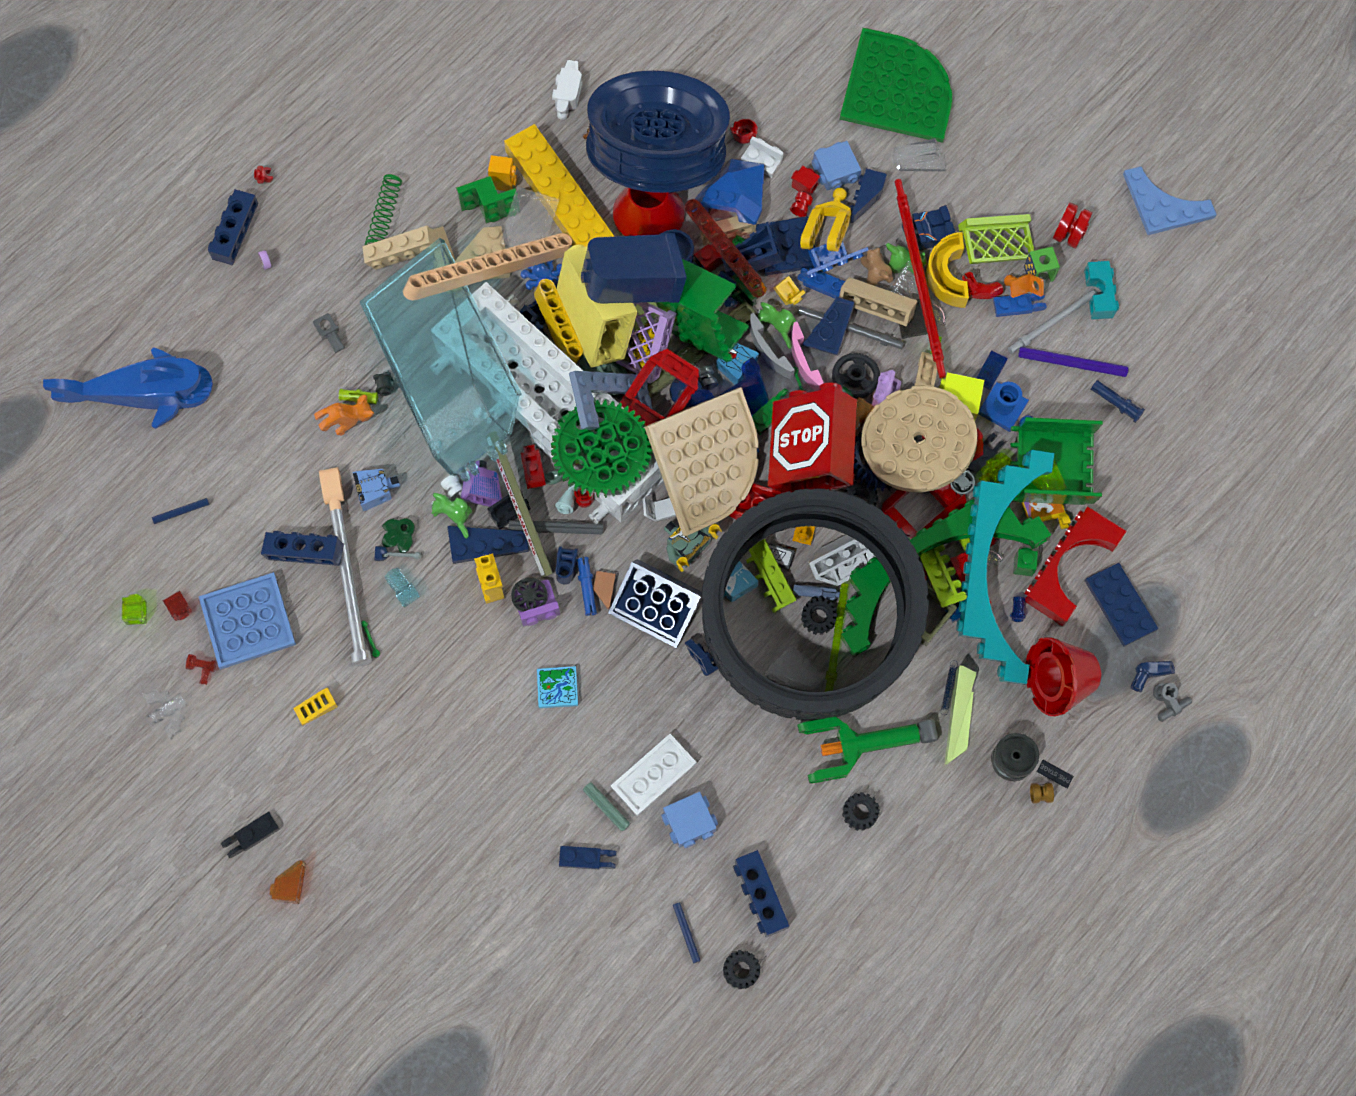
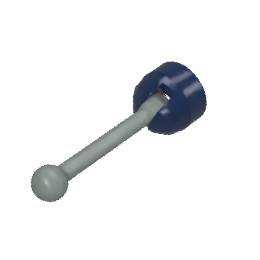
[374,546,422,561]

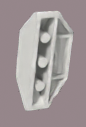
[808,535,875,586]

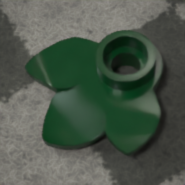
[382,518,415,553]

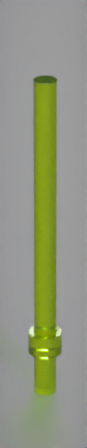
[825,583,849,692]

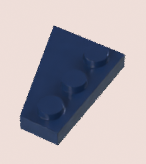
[802,297,855,356]

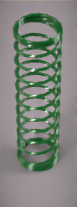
[365,174,403,245]

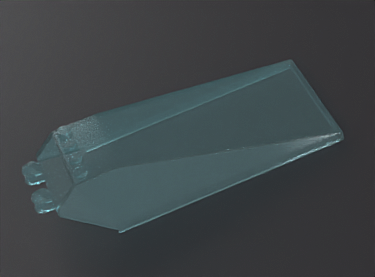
[359,238,522,482]

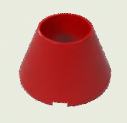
[613,187,685,236]
[1025,637,1101,717]

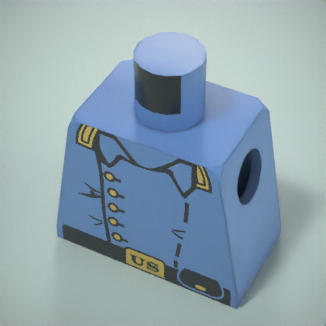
[352,469,400,511]

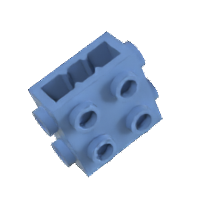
[812,141,861,190]
[661,792,718,849]

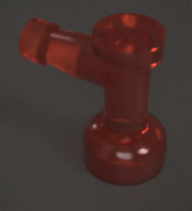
[186,654,217,685]

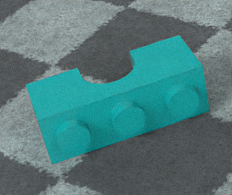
[1084,261,1119,320]

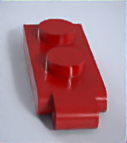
[521,444,546,489]

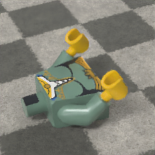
[664,521,722,572]

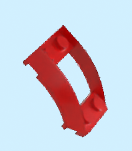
[620,349,699,426]
[881,484,967,539]

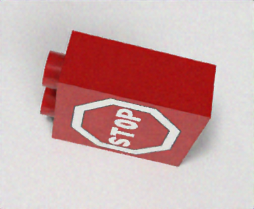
[768,383,857,493]

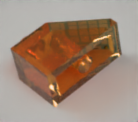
[270,860,306,904]

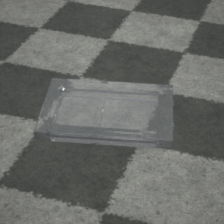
[500,186,559,247]

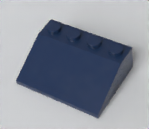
[608,559,702,648]

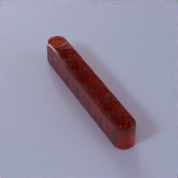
[685,199,767,298]

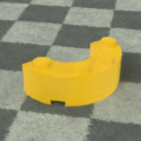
[926,232,969,308]

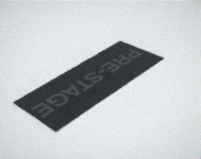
[1037,760,1074,789]

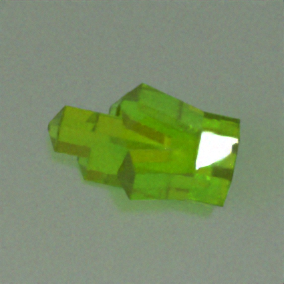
[979,452,1011,483]

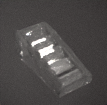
[888,261,916,297]

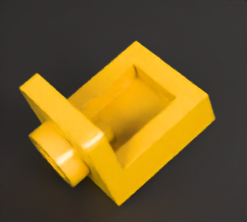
[773,276,805,305]

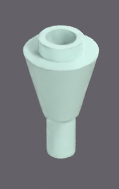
[555,485,575,514]

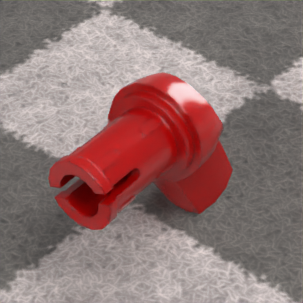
[962,272,1003,299]

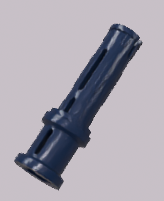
[1090,380,1145,423]

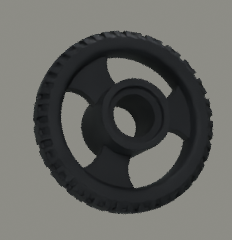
[832,353,880,399]

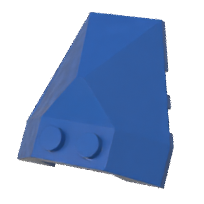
[689,159,765,225]

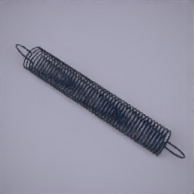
[941,660,958,715]

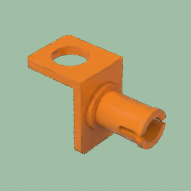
[1004,273,1044,298]

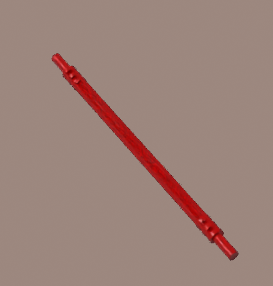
[894,179,946,379]

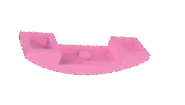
[791,322,824,391]

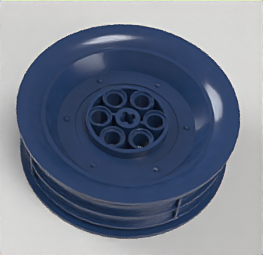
[586,70,730,193]

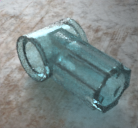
[384,568,421,608]

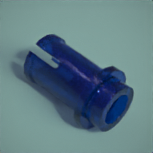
[1010,596,1026,622]

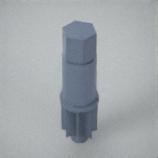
[793,584,840,600]

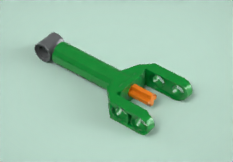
[797,717,939,784]

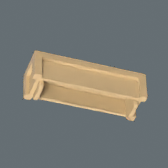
[700,216,756,246]
[914,352,937,387]

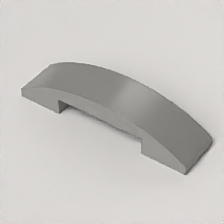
[750,313,795,379]

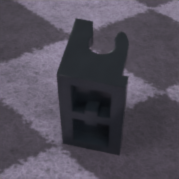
[487,490,531,530]

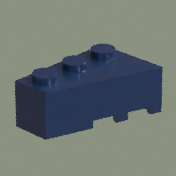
[721,221,783,277]

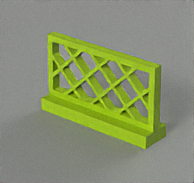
[958,214,1034,264]

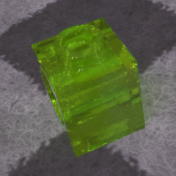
[122,594,147,625]

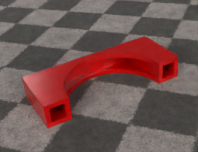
[1024,506,1127,626]

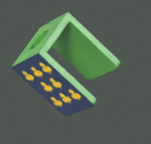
[1024,247,1060,284]

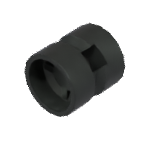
[950,470,977,494]

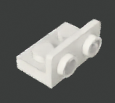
[741,137,783,178]

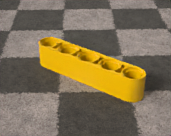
[534,279,583,364]

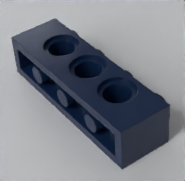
[208,189,259,265]
[261,531,344,566]
[733,850,790,938]

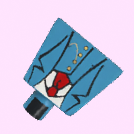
[716,343,759,387]

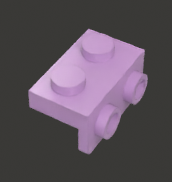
[872,370,901,407]

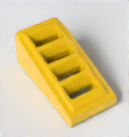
[293,688,338,726]

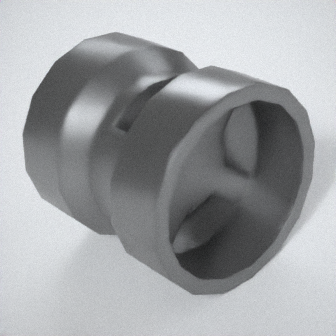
[698,366,718,392]

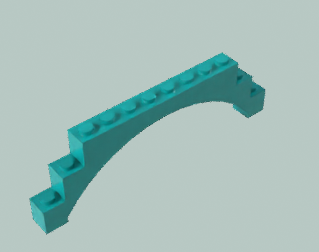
[956,450,1054,685]

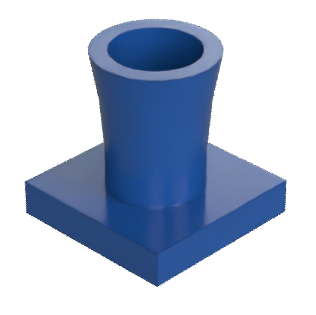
[978,382,1029,432]

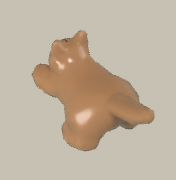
[861,248,893,286]

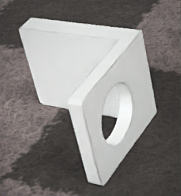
[642,498,676,522]

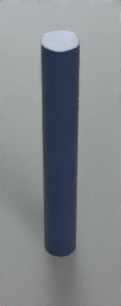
[152,498,210,524]
[673,902,701,964]

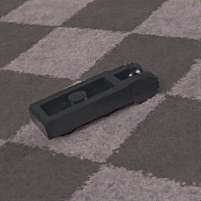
[966,433,1005,475]
[221,811,280,858]

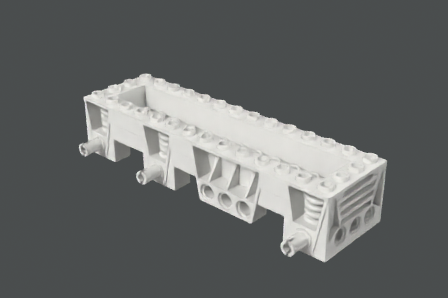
[431,282,664,524]

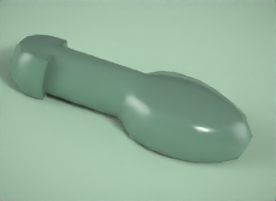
[531,471,563,489]

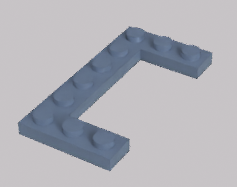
[569,371,653,430]

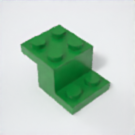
[456,176,520,224]

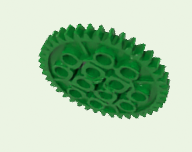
[551,400,653,498]

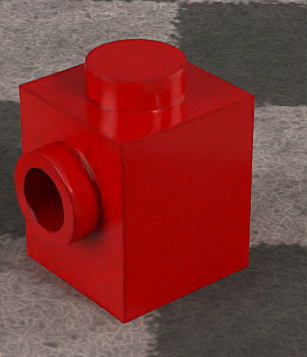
[791,166,821,196]

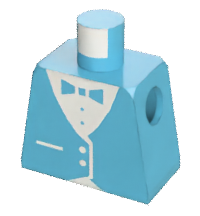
[724,561,758,602]

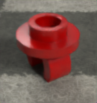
[254,165,273,184]

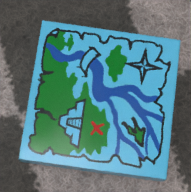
[537,666,578,709]

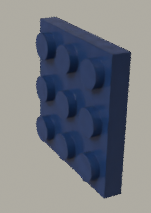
[756,216,815,276]

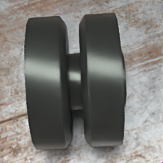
[991,733,1040,782]

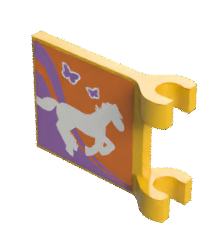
[1022,502,1071,529]

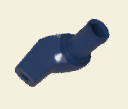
[1130,661,1175,692]

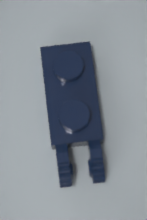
[559,846,617,870]

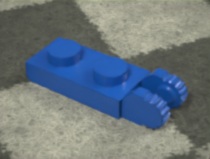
[993,294,1047,317]

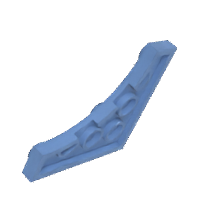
[1123,167,1217,235]

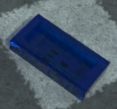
[976,350,1008,391]

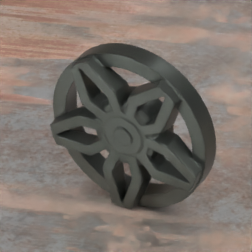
[511,578,548,612]

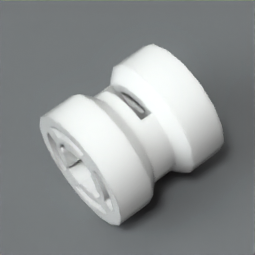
[441,474,463,501]

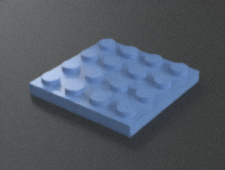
[199,572,296,670]

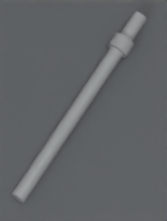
[1008,290,1097,354]

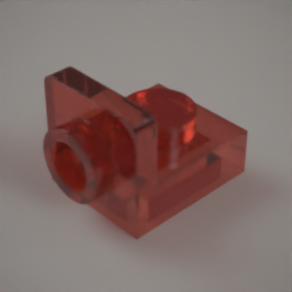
[163,590,192,621]

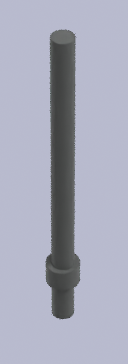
[798,306,904,350]

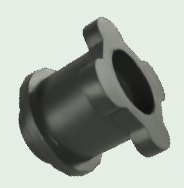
[373,372,394,396]

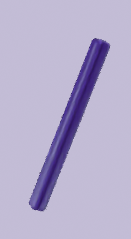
[1018,347,1128,377]

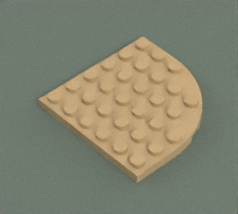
[644,387,758,536]

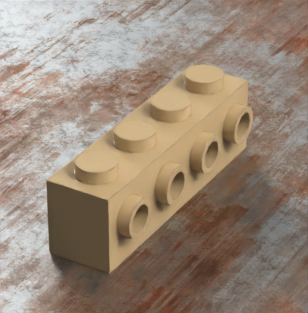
[362,226,440,270]
[839,277,917,326]

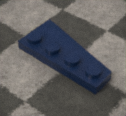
[447,526,529,564]

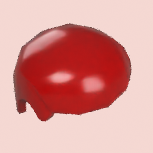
[730,119,758,144]

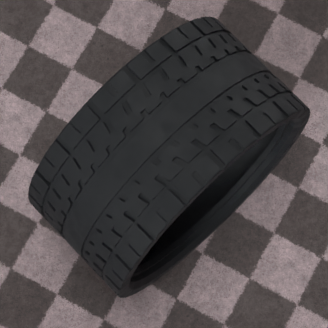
[702,489,929,720]

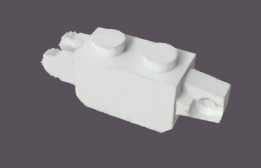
[552,60,582,120]

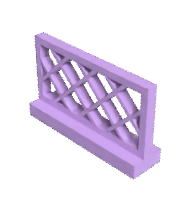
[616,302,676,384]

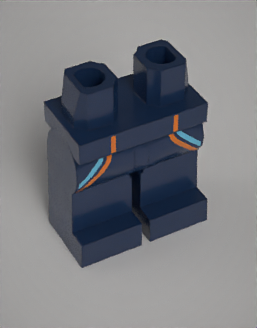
[902,205,956,251]

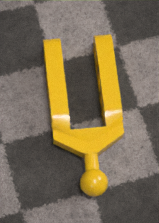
[800,187,851,252]

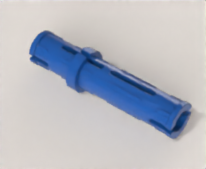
[577,557,597,616]

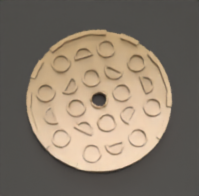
[862,386,977,492]

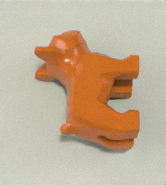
[314,395,374,436]

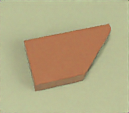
[593,571,616,610]

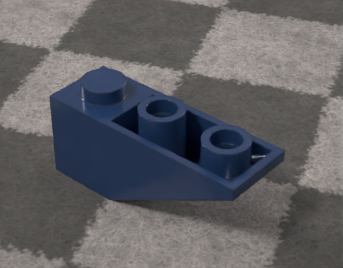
[850,168,887,223]

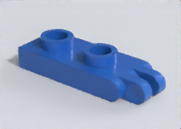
[797,268,845,299]

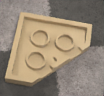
[453,226,510,280]

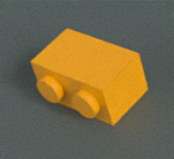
[488,155,517,191]

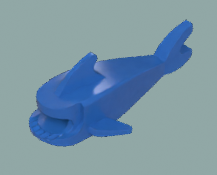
[43,348,213,429]

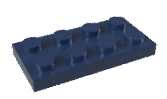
[1085,563,1159,647]

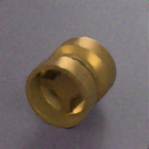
[1030,783,1054,804]

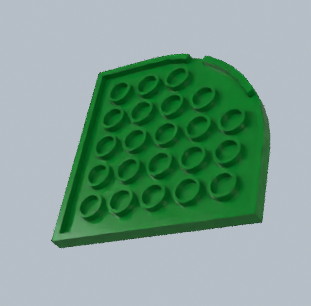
[839,27,952,143]

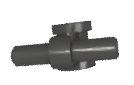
[1153,683,1192,722]

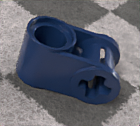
[556,546,578,585]

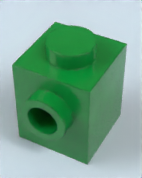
[1013,548,1038,577]

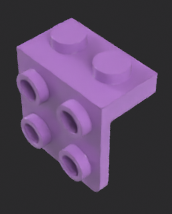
[514,580,560,627]

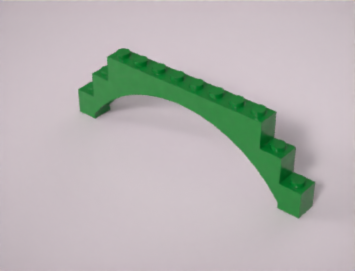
[841,499,1051,658]

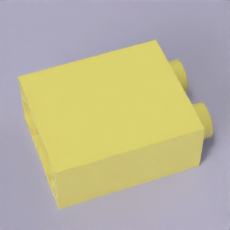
[557,244,638,368]

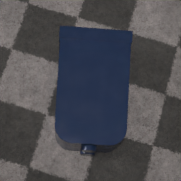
[581,233,687,304]

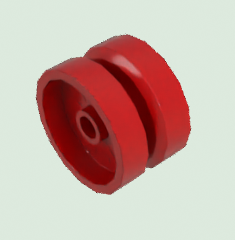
[1052,202,1093,249]

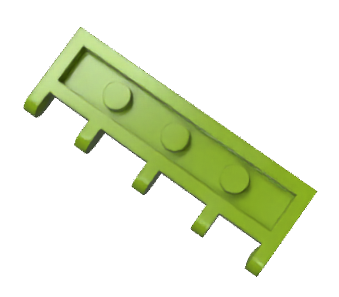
[746,538,797,613]
[919,545,967,607]

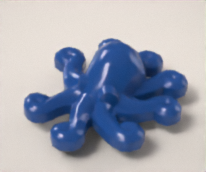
[520,260,562,290]

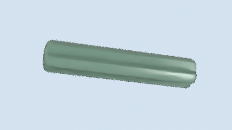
[583,782,630,831]

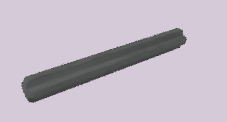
[509,520,603,535]

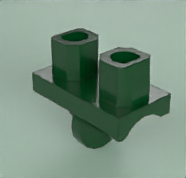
[731,272,762,307]

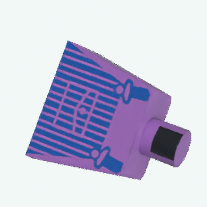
[461,460,502,507]

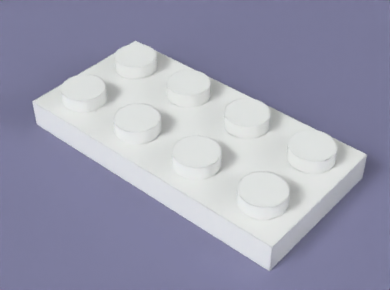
[611,734,697,817]

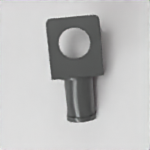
[313,313,345,353]

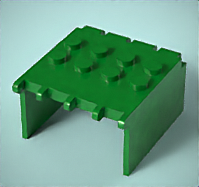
[656,259,749,362]
[1010,417,1103,505]

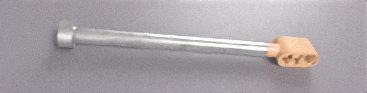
[319,467,372,666]

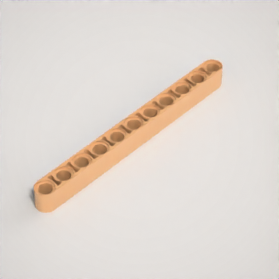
[403,233,572,301]

